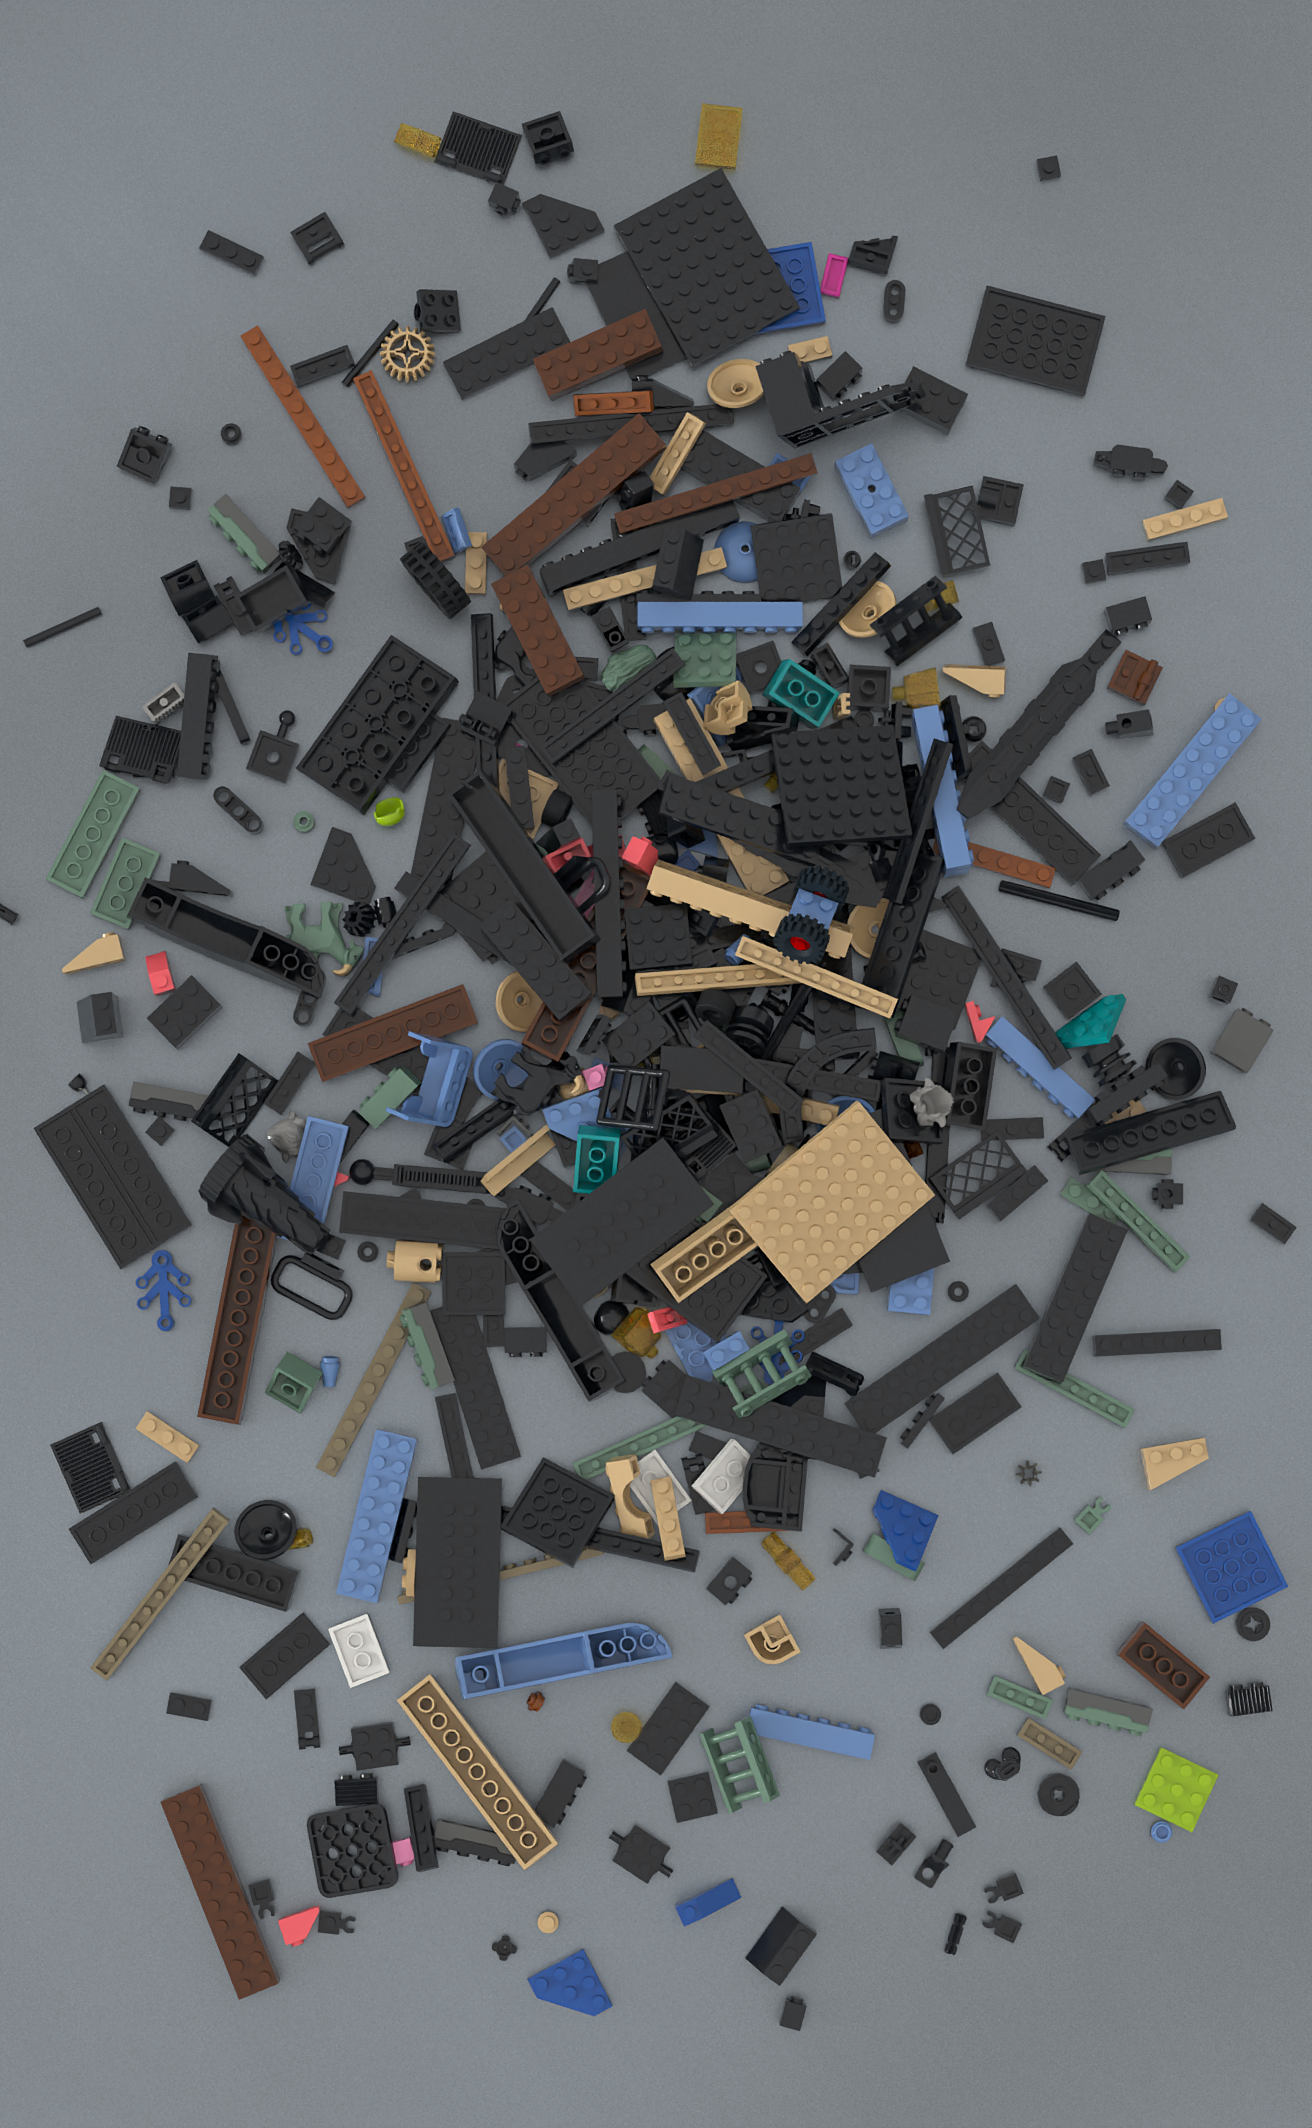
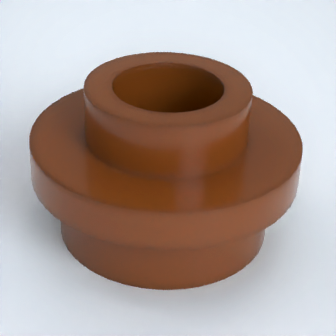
[526,1691,545,1712]

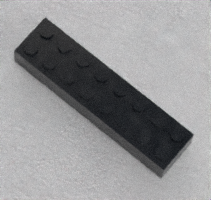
[1021,1213,1128,1385]

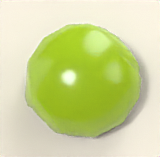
[373,797,405,826]

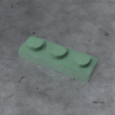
[1060,1177,1119,1224]
[987,1675,1053,1720]

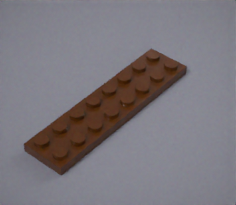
[308,984,478,1082]

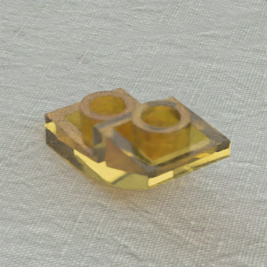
[394,123,442,158]

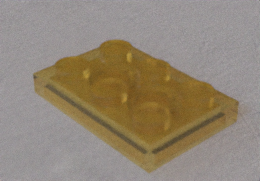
[695,103,743,170]

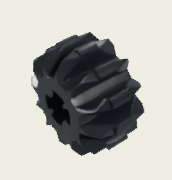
[342,901,377,937]

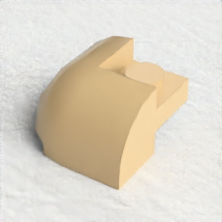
[704,680,752,735]
[744,1614,801,1665]

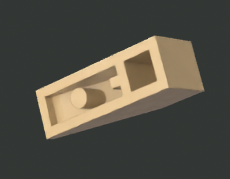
[943,664,1007,697]
[62,932,126,975]
[1012,1636,1066,1695]

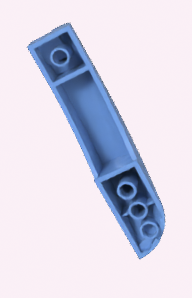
[455,1623,673,1700]

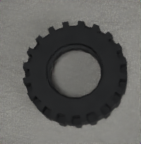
[400,541,471,619]

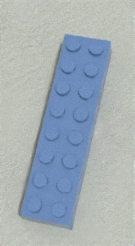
[1124,693,1262,850]
[911,705,974,878]
[336,1429,418,1603]

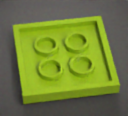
[1134,1747,1218,1832]

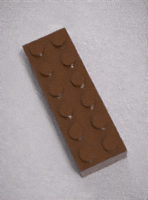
[533,309,664,401]
[491,565,586,697]

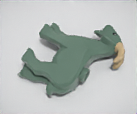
[284,902,364,976]

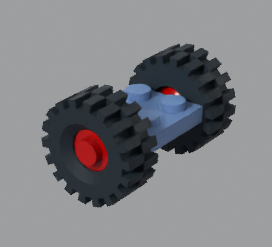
[774,865,849,964]

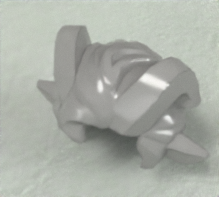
[910,1078,954,1128]
[266,1110,306,1162]

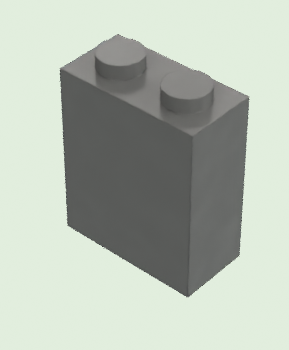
[1210,1008,1274,1074]

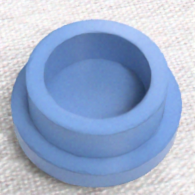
[1151,1821,1172,1843]

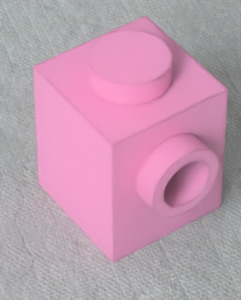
[582,1063,608,1091]
[392,1836,414,1867]

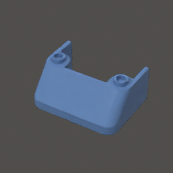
[386,1031,473,1127]

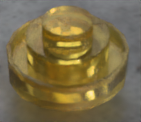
[611,1712,642,1743]

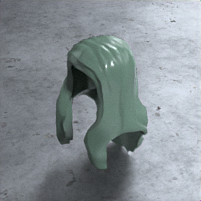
[599,644,657,692]

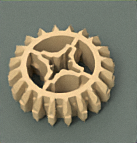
[380,326,435,382]

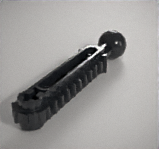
[349,1159,491,1194]

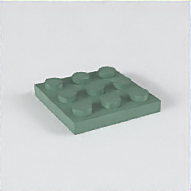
[673,633,737,688]

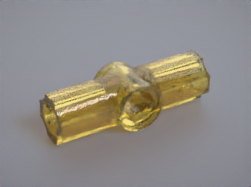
[761,1531,815,1591]

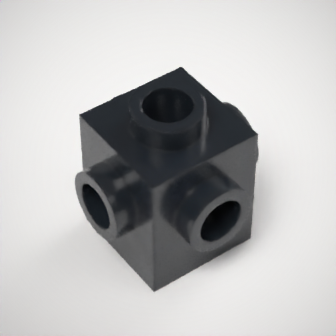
[1152,1179,1183,1209]

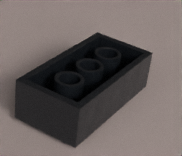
[944,1042,997,1131]

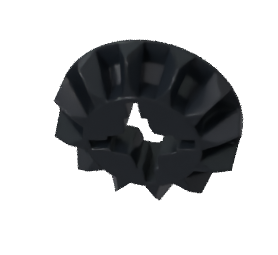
[278,540,303,571]
[1236,1608,1270,1641]

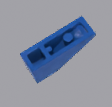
[675,1878,741,1927]

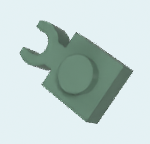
[1074,1497,1111,1535]

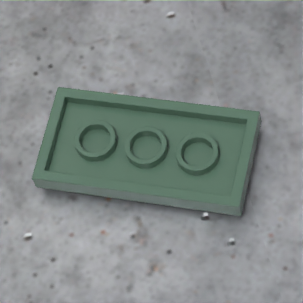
[90,838,161,930]

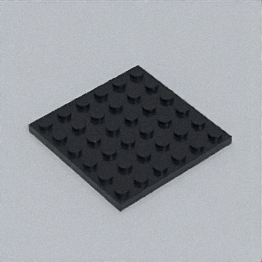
[770,725,912,847]

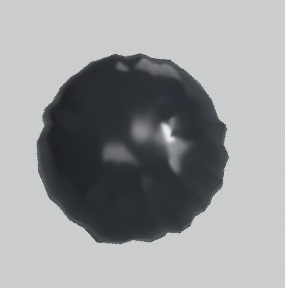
[594,1300,630,1336]

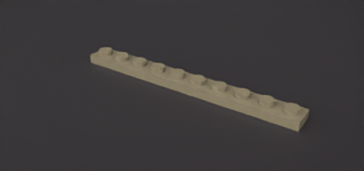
[316,1282,432,1477]
[90,1507,230,1681]
[398,1548,604,1605]

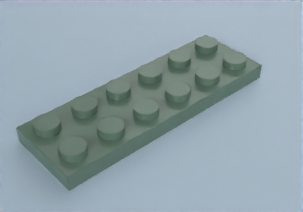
[46,770,140,898]

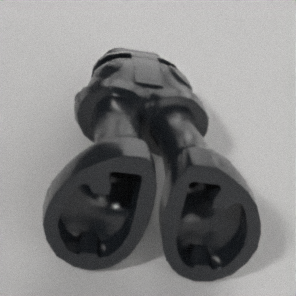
[984,1747,1021,1781]

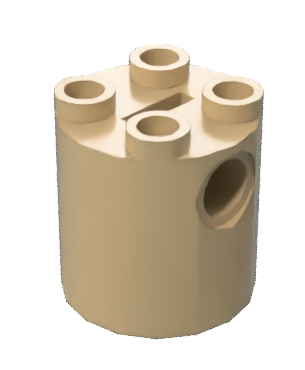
[387,1239,443,1283]

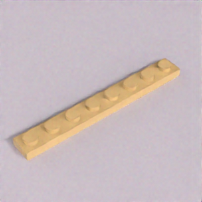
[563,547,727,611]
[735,936,898,1018]
[635,964,801,996]

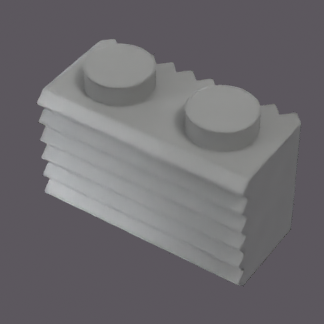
[141,682,184,725]

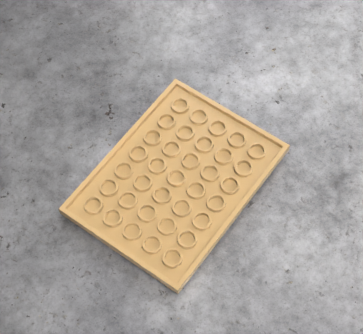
[728,1100,935,1303]

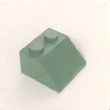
[265,1352,323,1414]

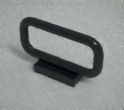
[556,856,611,913]
[271,1253,353,1320]

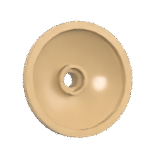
[707,359,764,408]
[839,581,897,638]
[847,898,889,959]
[496,971,543,1032]

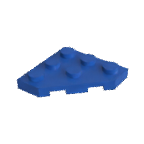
[872,1490,939,1572]
[527,1949,613,2016]

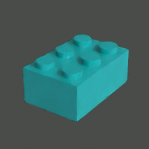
[762,659,840,728]
[573,1125,621,1194]

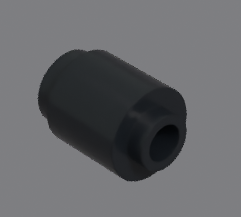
[374,897,397,928]

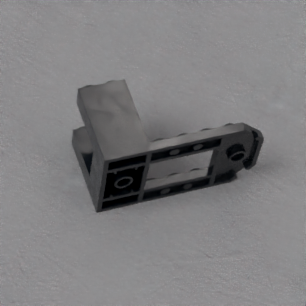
[755,351,926,449]

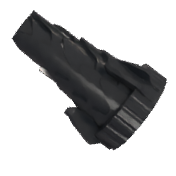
[198,1134,331,1255]

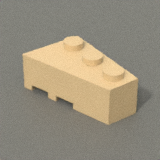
[1140,1438,1209,1490]

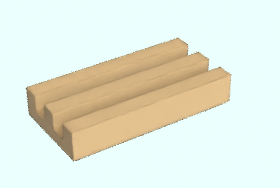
[833,693,850,720]

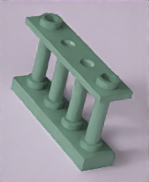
[712,1329,812,1419]
[700,1716,780,1814]

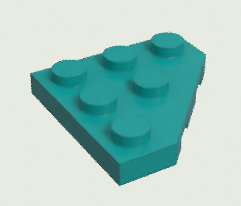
[1056,994,1126,1049]

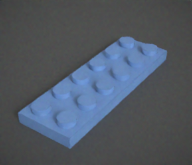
[277,1116,349,1240]

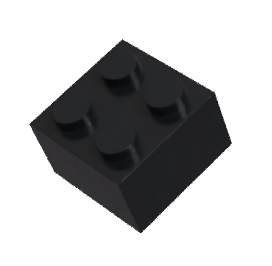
[846,664,891,712]

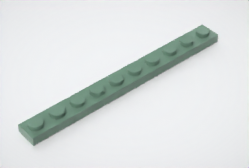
[573,1378,767,1480]

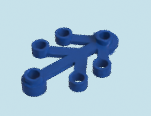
[273,603,333,655]
[136,1250,192,1331]
[751,1320,805,1386]

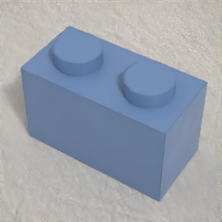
[702,1331,750,1370]

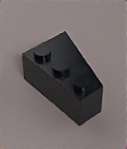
[727,706,799,751]

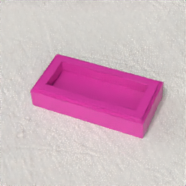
[820,253,849,298]

